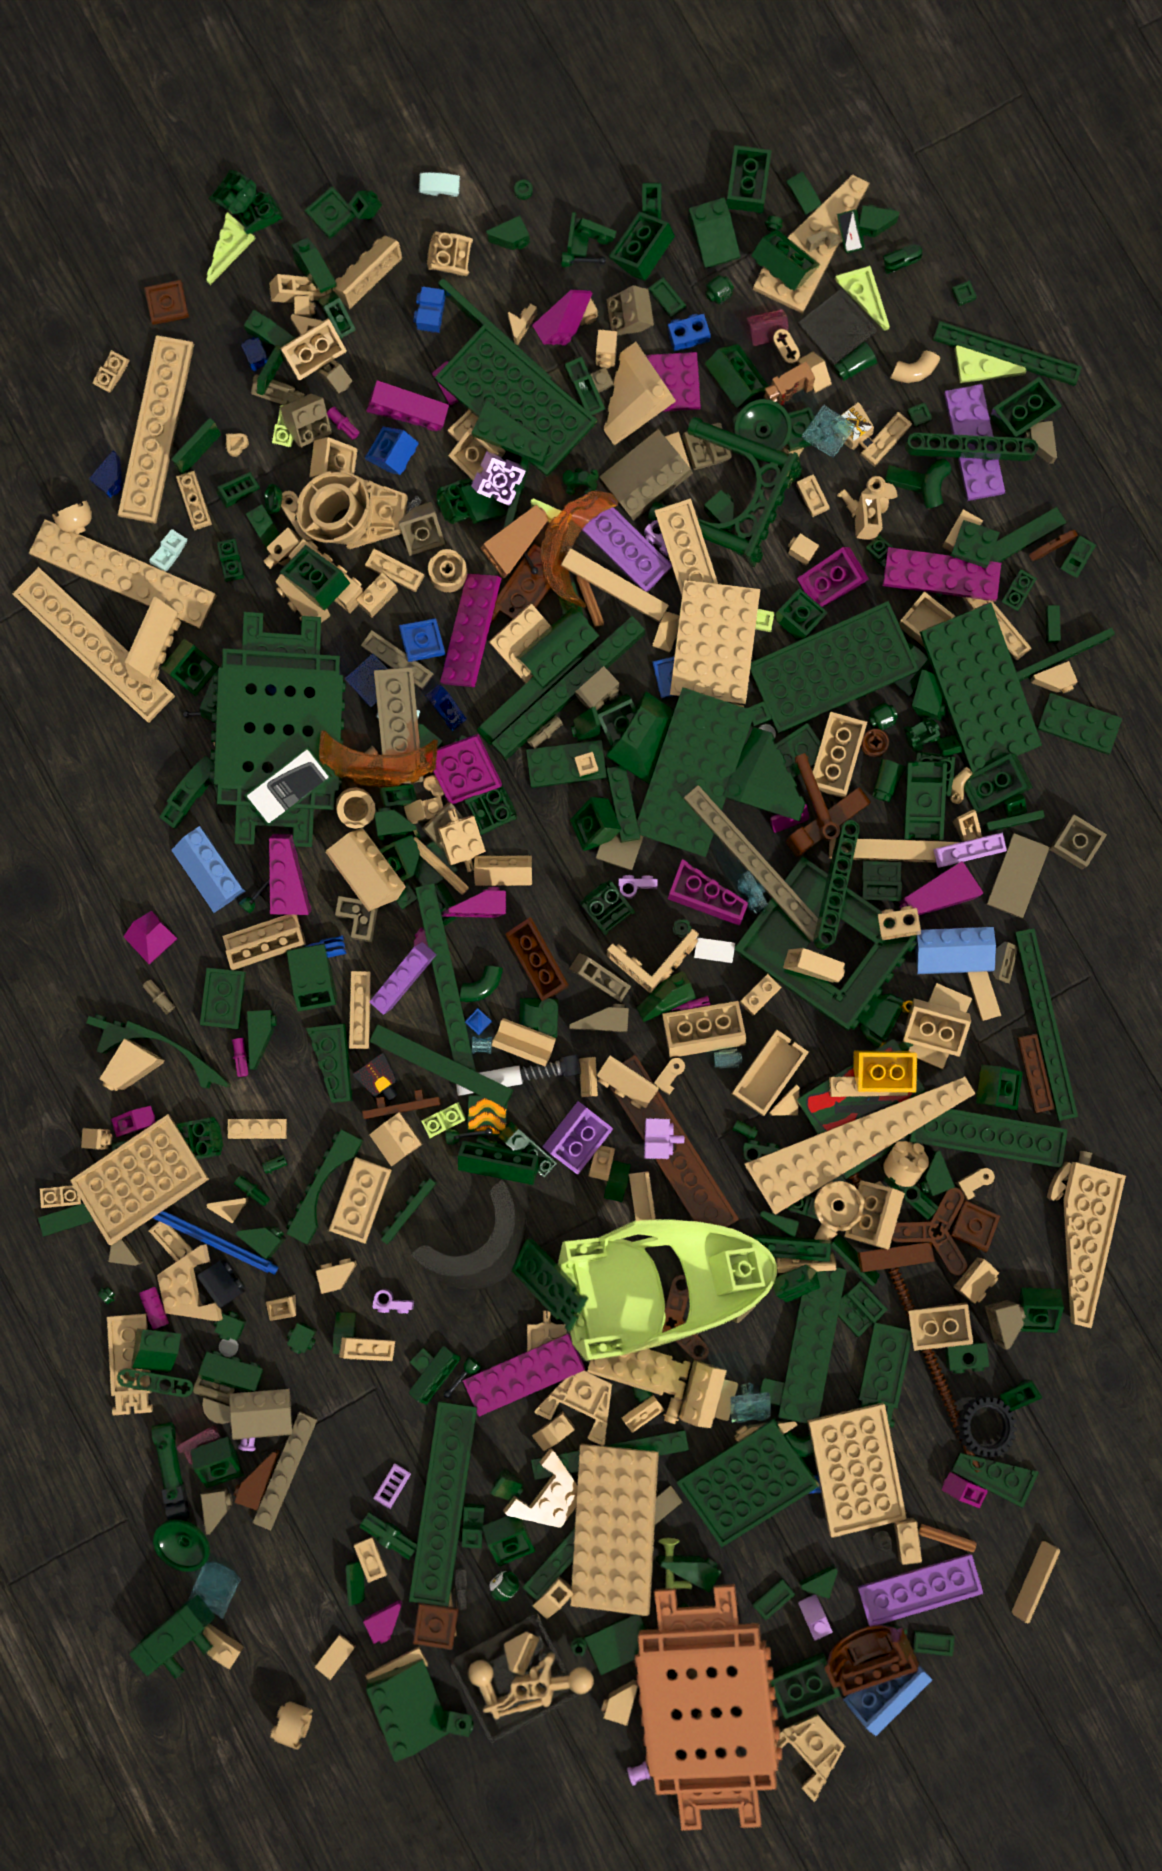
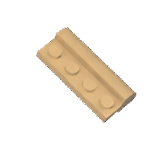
[223,914,306,970]

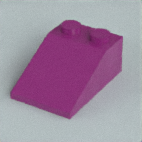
[532,290,592,345]
[797,547,869,608]
[441,887,506,918]

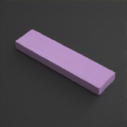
[933,833,1007,868]

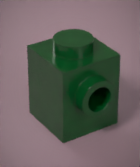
[348,190,382,219]
[214,1310,247,1341]
[286,1322,317,1354]
[441,1711,474,1737]

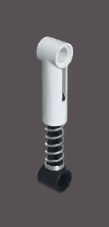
[456,1055,581,1096]

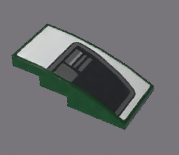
[244,746,332,826]

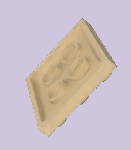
[489,604,550,684]

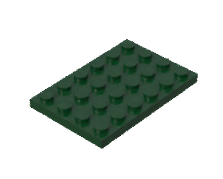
[676,1419,819,1548]

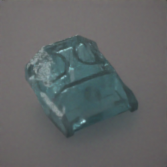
[188,1563,241,1619]

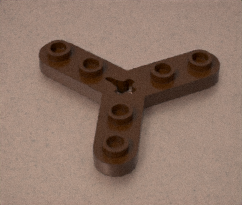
[892,1188,967,1275]

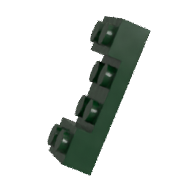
[903,761,947,840]

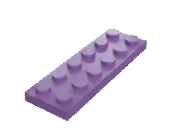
[944,384,1005,501]
[567,491,672,592]
[858,1553,983,1626]

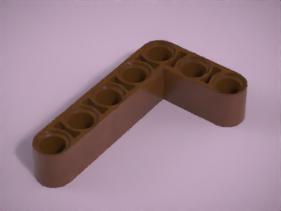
[785,787,871,857]

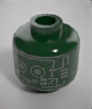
[705,275,734,304]
[868,703,898,731]

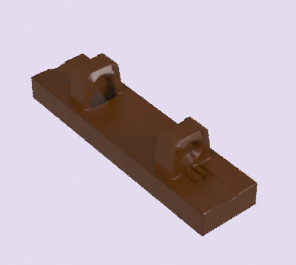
[362,1089,441,1119]

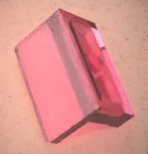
[747,309,789,345]
[176,1425,221,1464]

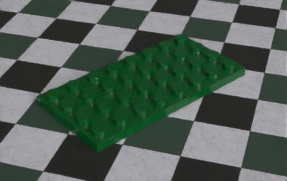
[435,323,597,477]
[750,601,919,734]
[919,603,1042,774]
[637,687,755,857]

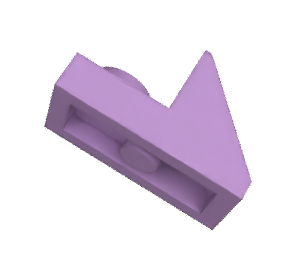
[798,1594,832,1640]

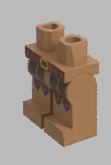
[763,362,815,405]

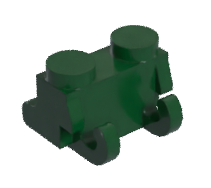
[563,468,598,496]
[904,717,940,752]

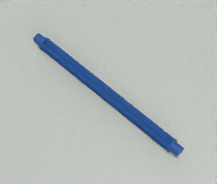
[153,1210,279,1275]

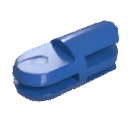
[305,936,346,958]

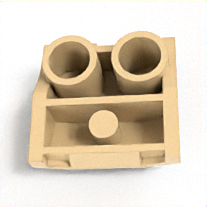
[427,231,473,276]

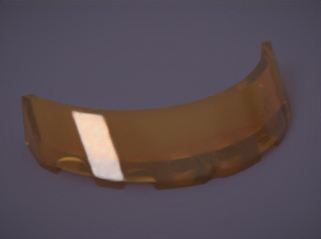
[541,491,619,608]
[319,731,438,787]

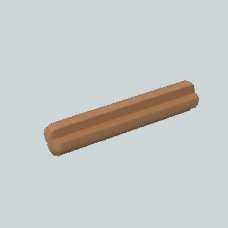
[577,576,604,628]
[919,1524,976,1552]

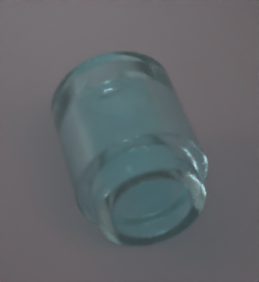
[714,1048,742,1069]

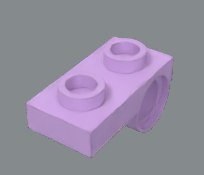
[644,520,668,557]
[619,875,657,899]
[373,1289,414,1313]

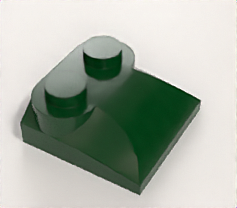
[775,588,828,639]
[519,998,558,1038]

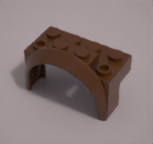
[824,1625,919,1696]

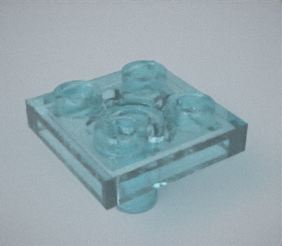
[802,405,855,458]
[737,870,768,914]
[730,1383,771,1423]

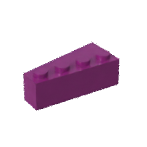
[366,380,449,431]
[269,834,312,915]
[668,859,748,926]

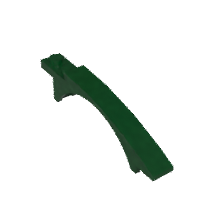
[86,1014,231,1089]

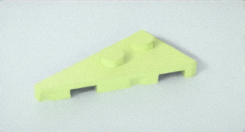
[206,213,255,285]
[835,266,890,331]
[955,346,1026,383]

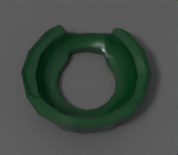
[264,484,282,515]

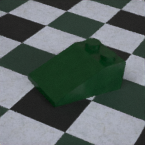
[688,198,740,269]
[280,545,350,611]
[597,693,637,746]
[964,753,1033,814]

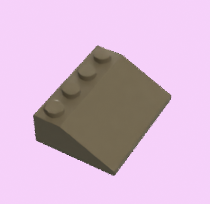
[600,429,693,521]

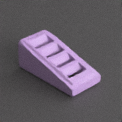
[374,1463,411,1509]

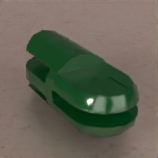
[883,244,923,274]

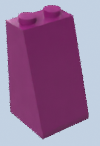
[899,861,983,919]

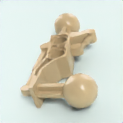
[468,1653,593,1719]

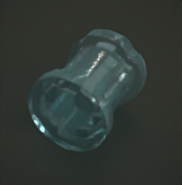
[472,1036,492,1054]

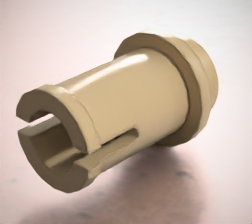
[664,1398,683,1424]

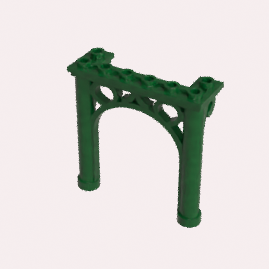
[649,416,802,568]

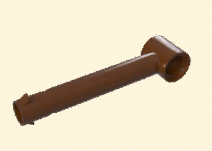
[794,753,840,841]

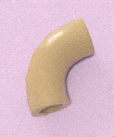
[891,351,940,383]

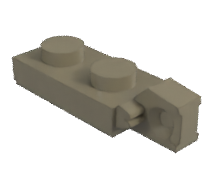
[251,374,305,405]

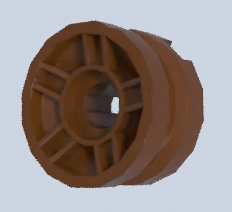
[861,729,889,758]

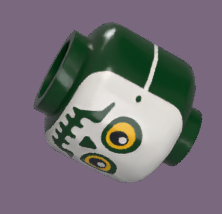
[490,1571,519,1601]

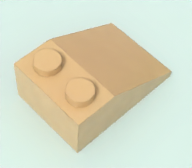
[909,1303,973,1351]

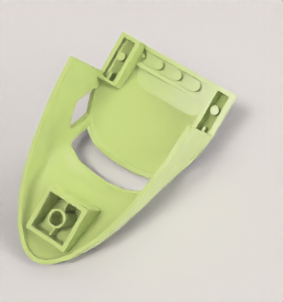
[558,1220,777,1360]

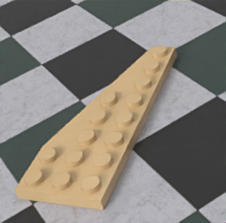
[753,175,869,314]
[1064,1162,1126,1328]

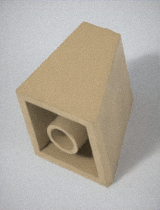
[100,1039,165,1091]

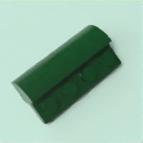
[516,607,599,687]

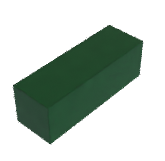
[1045,605,1061,643]

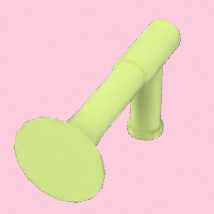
[659,1538,692,1589]

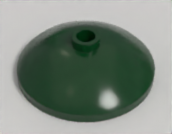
[735,399,792,451]
[153,1520,210,1572]

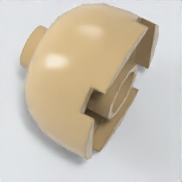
[52,500,92,535]

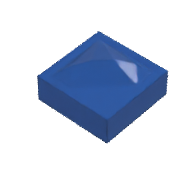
[465,1008,492,1035]

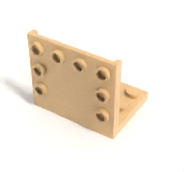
[607,929,699,993]

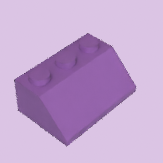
[543,1101,613,1175]

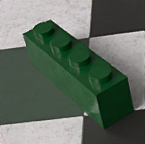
[458,1141,538,1185]

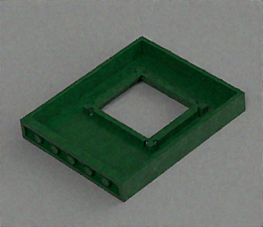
[735,857,917,1032]

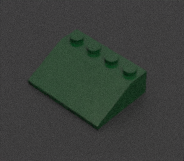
[366,1658,449,1762]

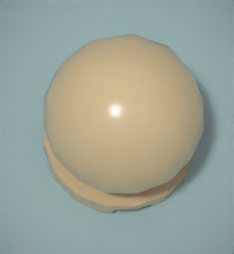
[336,787,375,829]

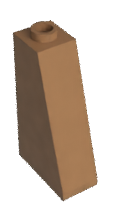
[481,505,548,579]

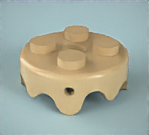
[814,1181,864,1231]

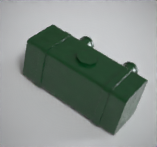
[129,1595,215,1679]

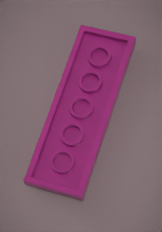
[883,547,1001,601]
[440,574,501,687]
[463,1333,585,1416]

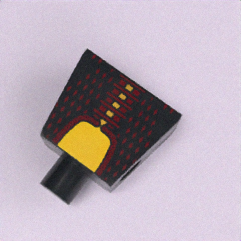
[353,1053,398,1102]

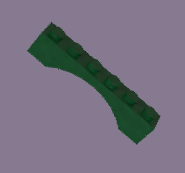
[286,1129,364,1244]

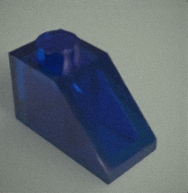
[89,450,122,498]
[425,684,467,730]

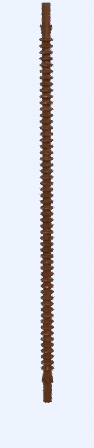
[848,1172,981,1472]

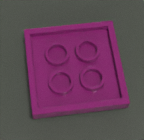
[645,352,701,411]
[426,734,502,804]

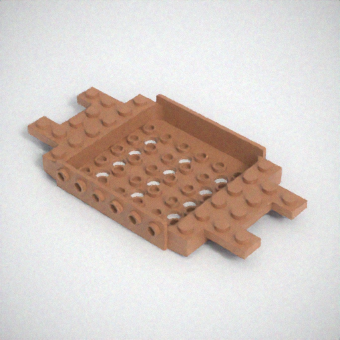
[635,1584,782,1830]

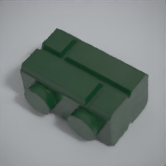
[773,1264,820,1302]

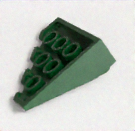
[724,727,806,821]

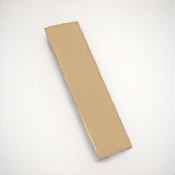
[1012,1541,1060,1623]

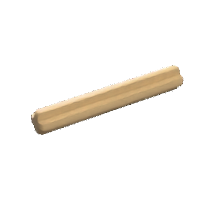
[414,837,469,895]

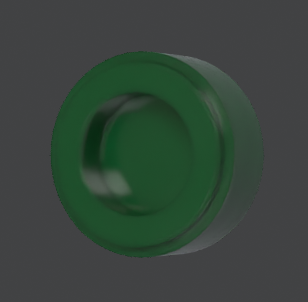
[514,179,533,200]

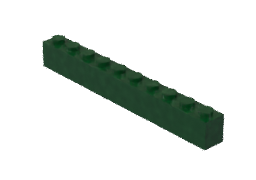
[492,616,645,761]

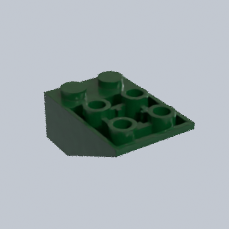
[287,943,338,1012]

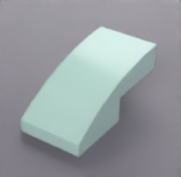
[419,173,459,197]
[150,529,187,572]

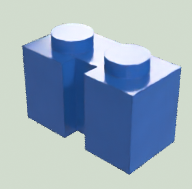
[414,287,445,333]

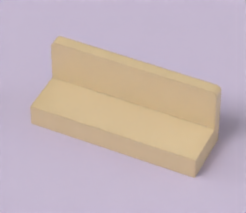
[474,856,532,886]
[492,1018,556,1066]
[629,1171,656,1221]

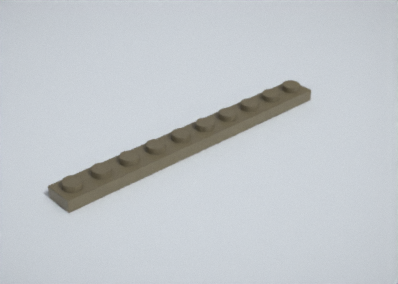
[684,785,818,942]

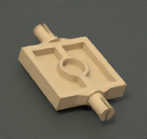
[437,808,486,872]
[527,1310,567,1351]

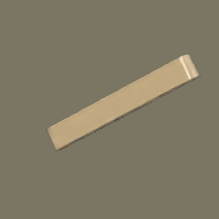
[829,838,960,863]

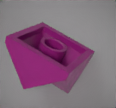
[123,911,178,965]

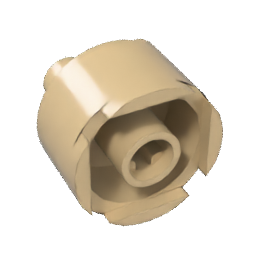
[428,549,467,592]
[883,1141,929,1187]
[271,1701,313,1750]

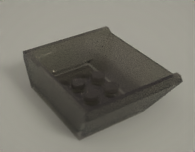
[449,1612,579,1744]

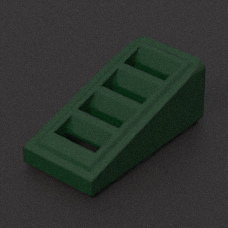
[217,472,260,508]
[759,1210,799,1237]

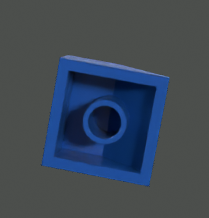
[365,427,419,475]

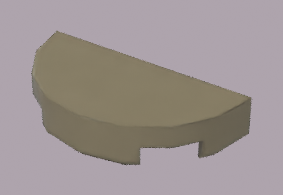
[202,1397,231,1424]

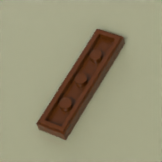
[1017,1034,1055,1113]
[857,1242,935,1272]

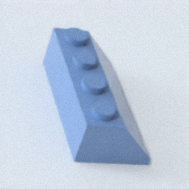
[171,826,246,913]
[915,927,996,974]
[843,1665,932,1736]

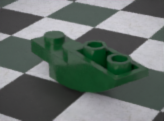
[159,756,214,829]

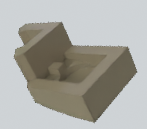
[805,231,843,252]

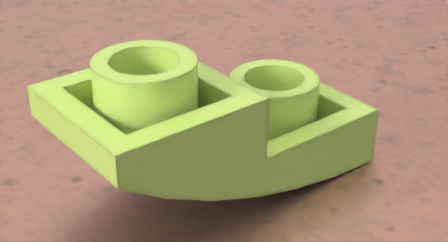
[272,405,294,447]
[422,1103,467,1138]

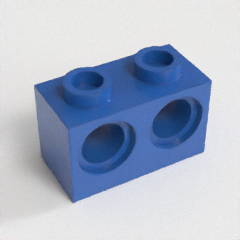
[667,314,710,352]

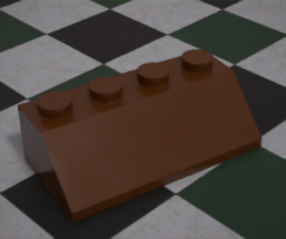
[505,917,568,1001]

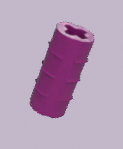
[139,1287,169,1330]

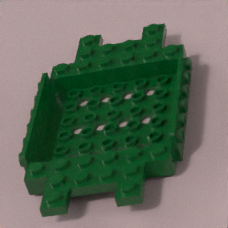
[210,612,345,847]

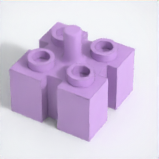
[471,451,526,505]
[644,1119,684,1159]

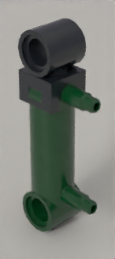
[152,1422,190,1521]

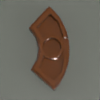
[1029,530,1078,561]

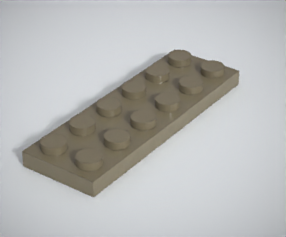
[374,667,424,785]

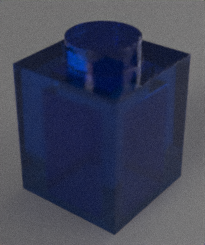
[241,338,268,371]

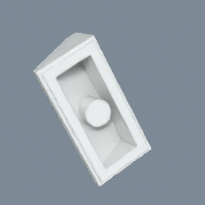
[694,938,735,963]

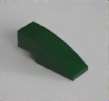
[563,356,605,415]

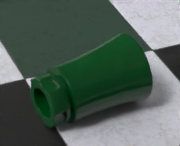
[834,341,877,381]
[872,759,906,803]

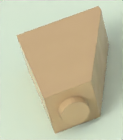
[783,948,845,982]

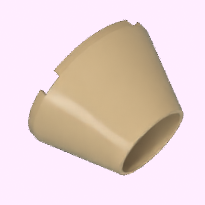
[296,471,369,544]

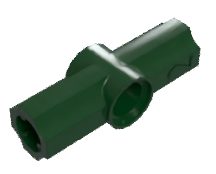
[883,1176,939,1220]
[359,1512,417,1560]

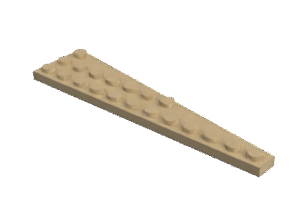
[744,1077,975,1214]

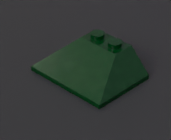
[606,691,674,785]

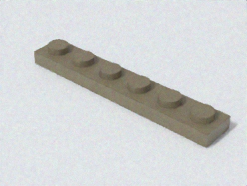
[253,1411,318,1531]

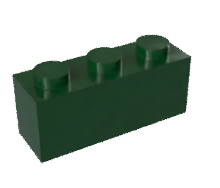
[199,1351,263,1392]

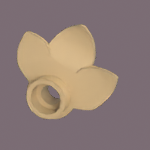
[861,476,897,513]

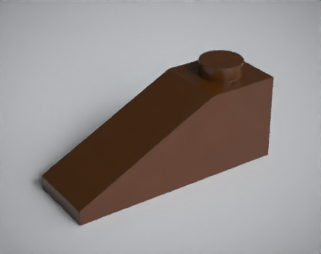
[233,1449,279,1510]

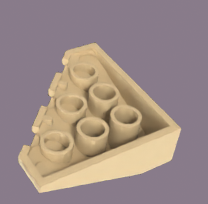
[604,342,676,445]

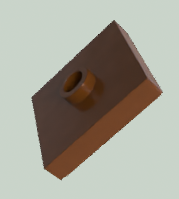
[144,280,189,325]
[950,1200,1000,1252]
[413,1603,459,1650]

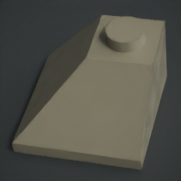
[399,502,445,556]

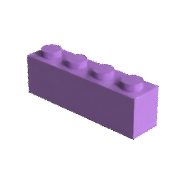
[370,942,436,1015]

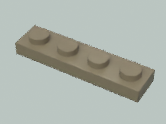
[361,631,434,690]

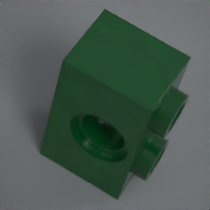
[945,1341,989,1373]

